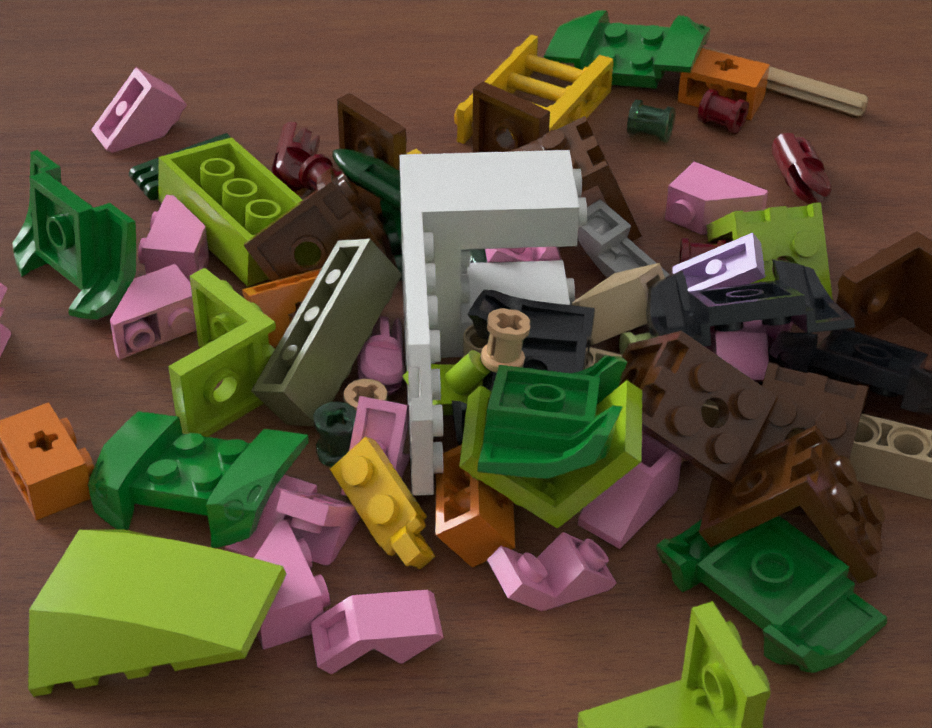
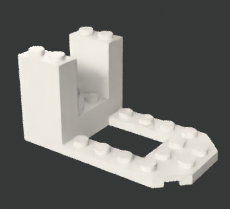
[399,150,587,495]

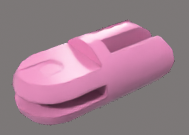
[357,316,405,396]

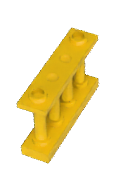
[454,34,613,144]

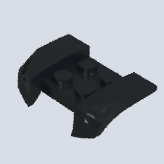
[646,259,855,346]
[452,290,595,445]
[768,329,932,416]

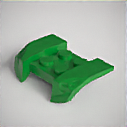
[544,10,710,88]
[12,150,137,320]
[477,355,627,479]
[88,411,309,548]
[656,516,887,673]

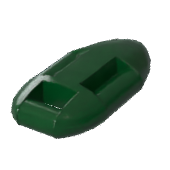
[332,149,401,212]

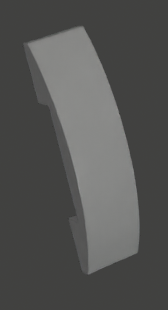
[578,199,670,278]

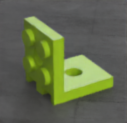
[706,202,833,300]
[168,268,276,437]
[459,380,642,529]
[577,601,770,728]

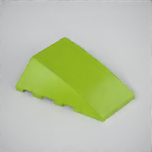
[28,529,287,697]

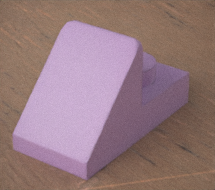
[672,233,765,291]

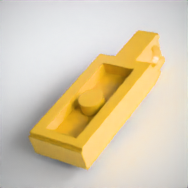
[330,436,435,570]

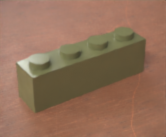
[251,239,402,427]

